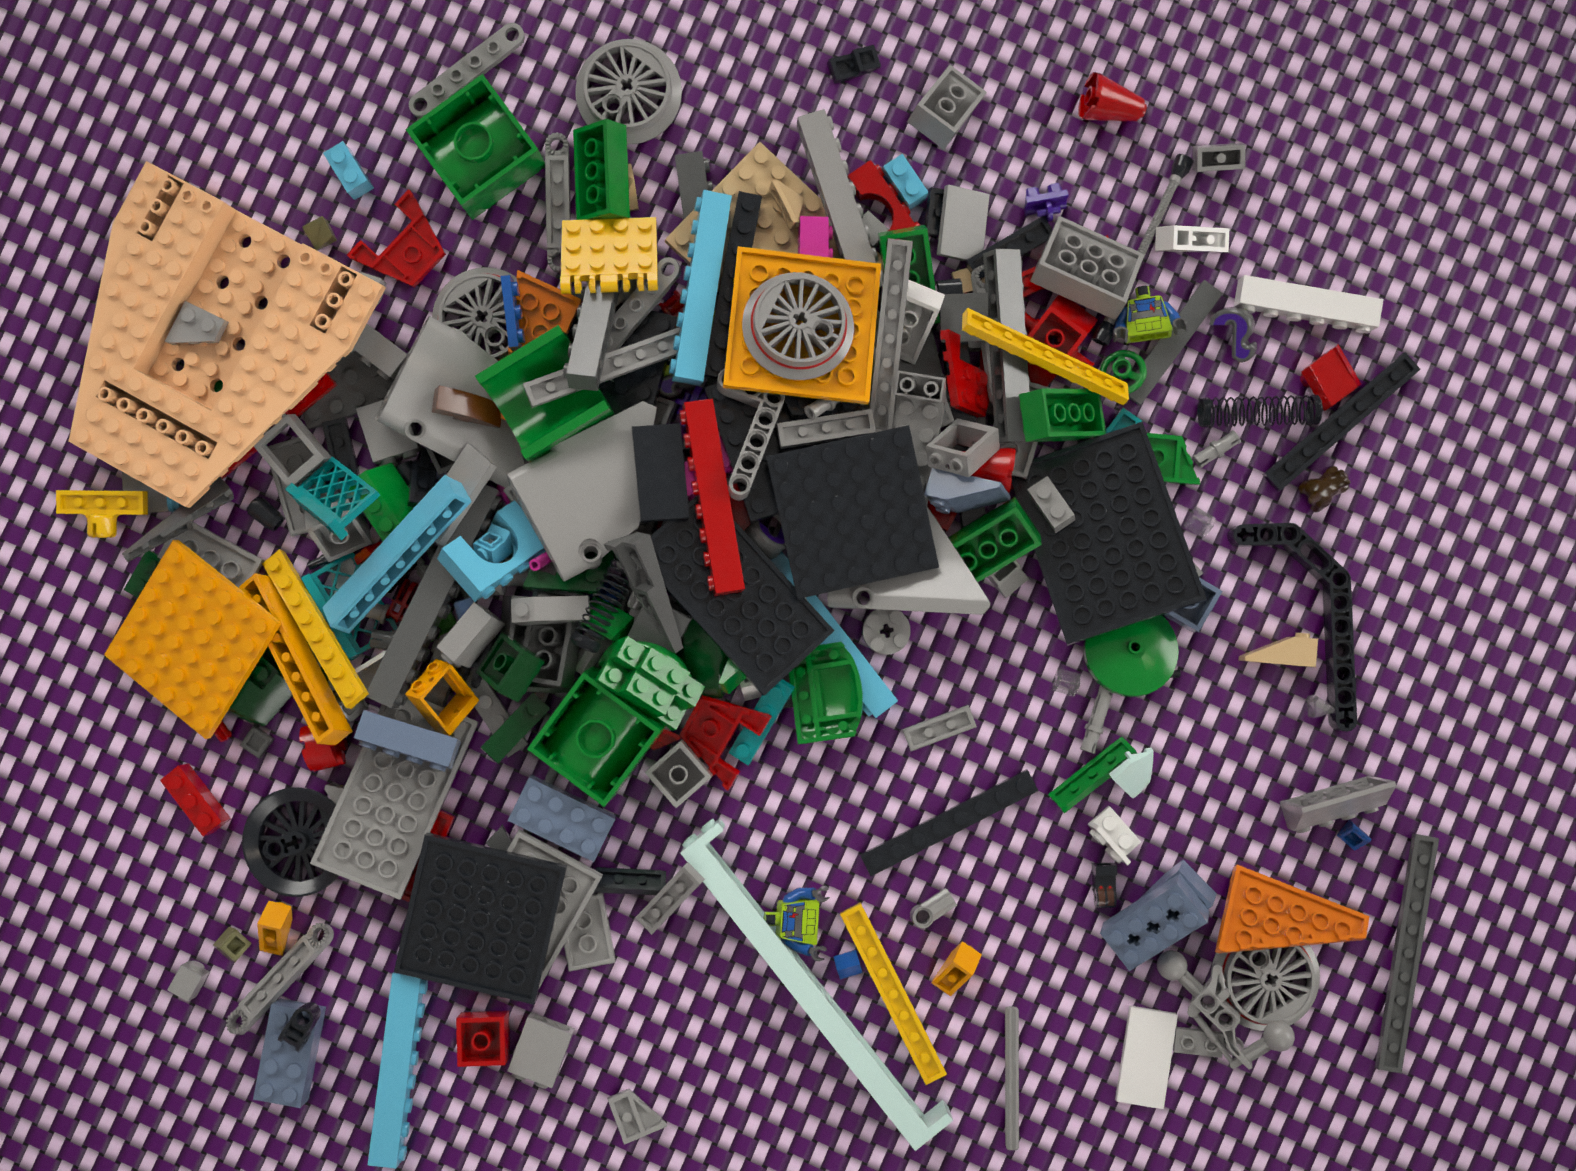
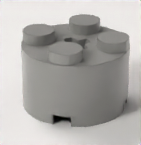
[862,609,910,655]

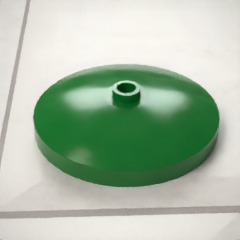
[1083,615,1179,697]

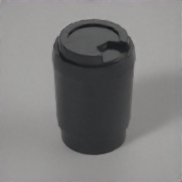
[246,497,285,532]

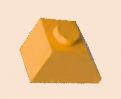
[257,901,292,956]
[931,941,982,996]

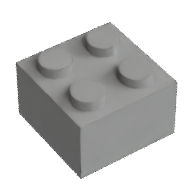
[304,498,372,562]
[645,739,713,808]

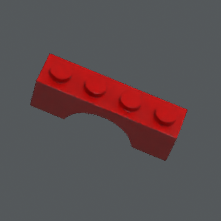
[847,160,920,231]

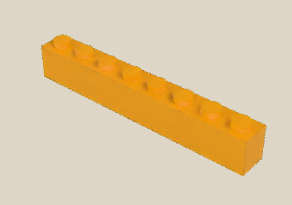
[239,573,353,745]

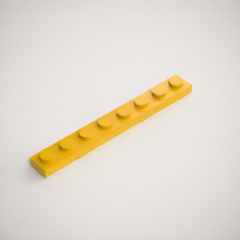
[962,308,1129,405]
[262,549,369,709]
[840,902,947,1085]

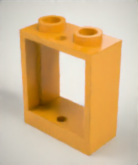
[405,659,479,736]

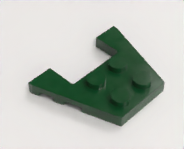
[523,550,615,594]

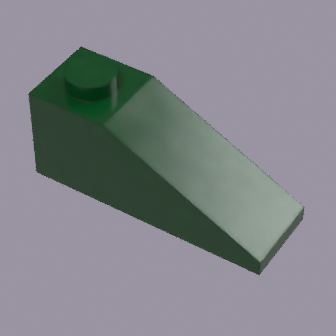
[480,693,550,764]

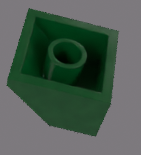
[476,632,544,702]

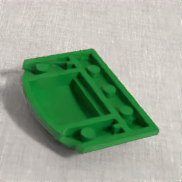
[789,642,863,745]

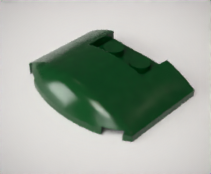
[674,602,729,699]
[228,653,292,726]

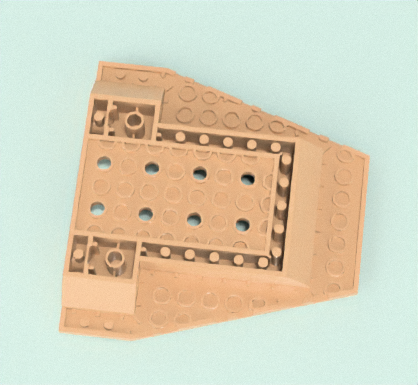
[69,161,386,508]

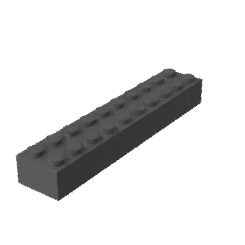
[366,484,504,708]

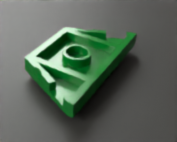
[1147,433,1200,486]

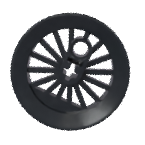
[242,787,339,897]

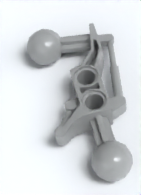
[1157,950,1295,1070]

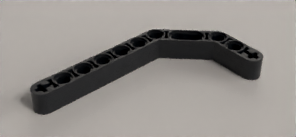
[1227,523,1357,732]

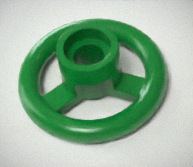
[1100,350,1147,394]

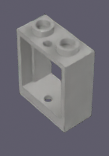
[254,414,331,487]
[926,418,1000,477]

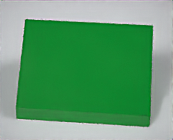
[582,596,634,641]

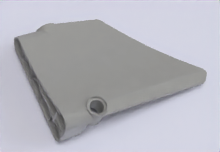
[375,316,524,488]
[827,507,990,615]

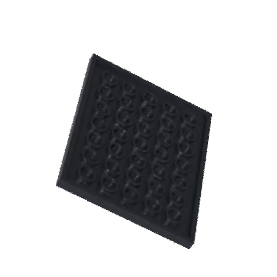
[1011,421,1207,646]

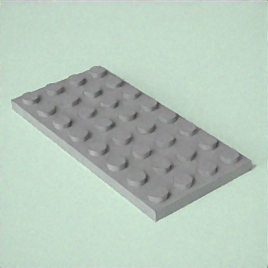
[310,699,479,900]

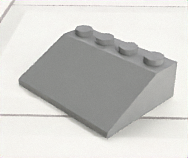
[1030,216,1144,320]
[1280,776,1396,833]

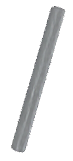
[1005,1006,1019,1150]

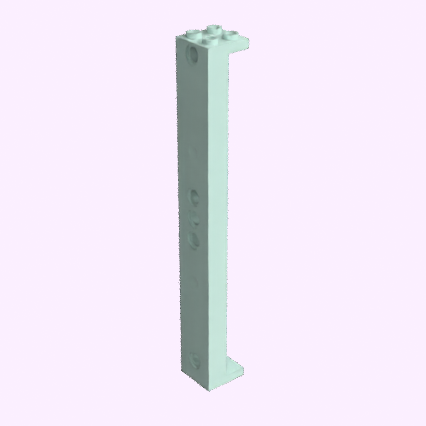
[681,818,953,1151]

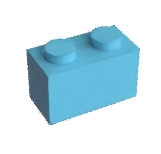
[323,141,374,200]
[882,154,928,210]

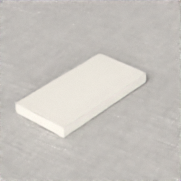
[1115,1005,1178,1109]

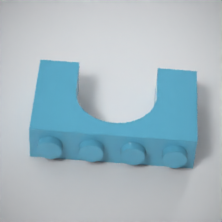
[437,500,546,602]

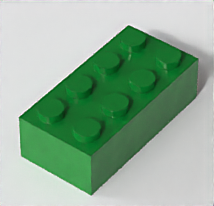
[573,119,630,220]
[878,225,940,324]
[1019,388,1106,442]
[948,497,1042,582]

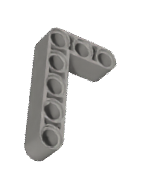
[717,369,785,500]

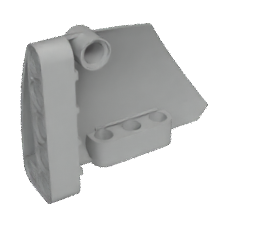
[507,401,657,582]

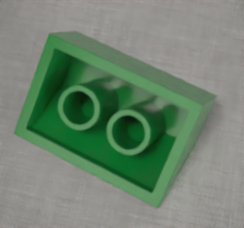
[349,463,414,541]

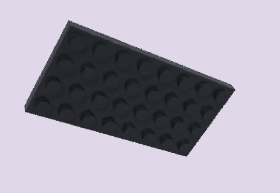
[651,496,834,696]

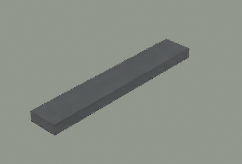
[1128,280,1223,406]

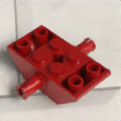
[1025,295,1098,387]

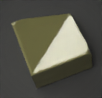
[302,216,337,251]
[213,927,252,962]

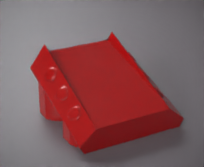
[1300,344,1361,411]

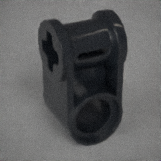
[278,1002,321,1053]

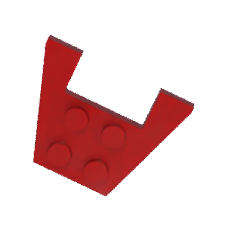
[347,189,446,288]
[940,329,989,418]
[680,695,772,791]

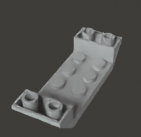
[892,370,946,506]

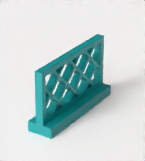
[285,457,380,540]
[301,552,398,661]

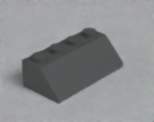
[523,589,587,689]

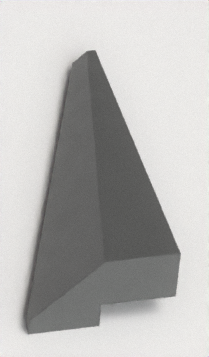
[122,477,234,562]
[604,532,683,653]

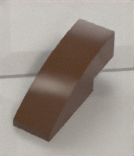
[432,385,502,428]

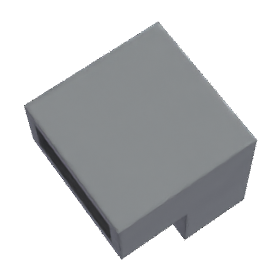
[987,560,1029,598]

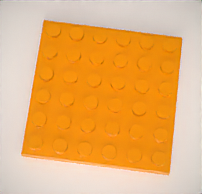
[723,246,881,405]
[104,540,282,739]

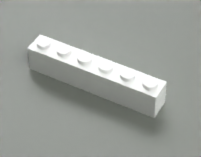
[1234,275,1384,333]

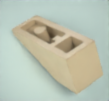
[1239,633,1318,667]

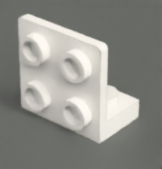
[1088,806,1141,865]

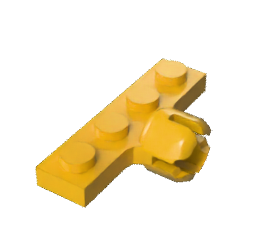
[56,490,148,538]

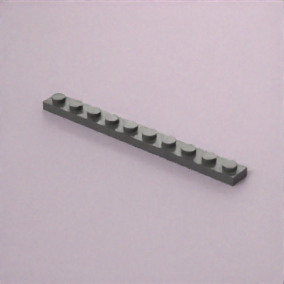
[1375,833,1439,1074]

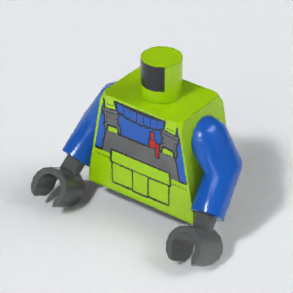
[1113,286,1188,344]
[763,886,830,961]

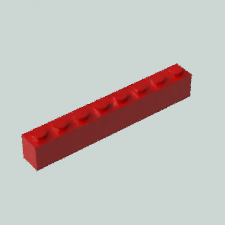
[679,398,745,596]

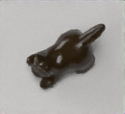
[1299,466,1351,512]

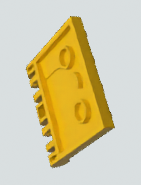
[560,217,658,294]

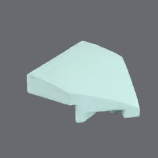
[1109,748,1154,799]

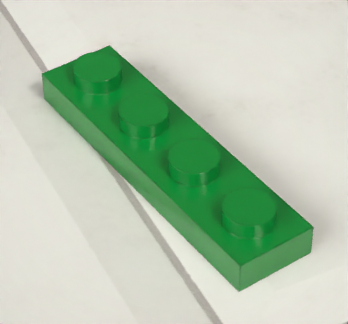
[1048,736,1137,814]

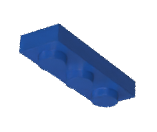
[500,275,525,351]

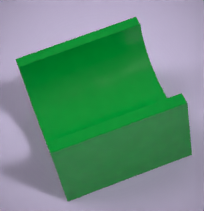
[405,73,545,220]
[475,325,615,462]
[527,666,666,807]

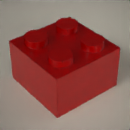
[456,1011,510,1067]

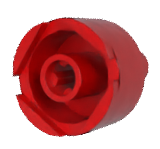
[299,725,348,772]

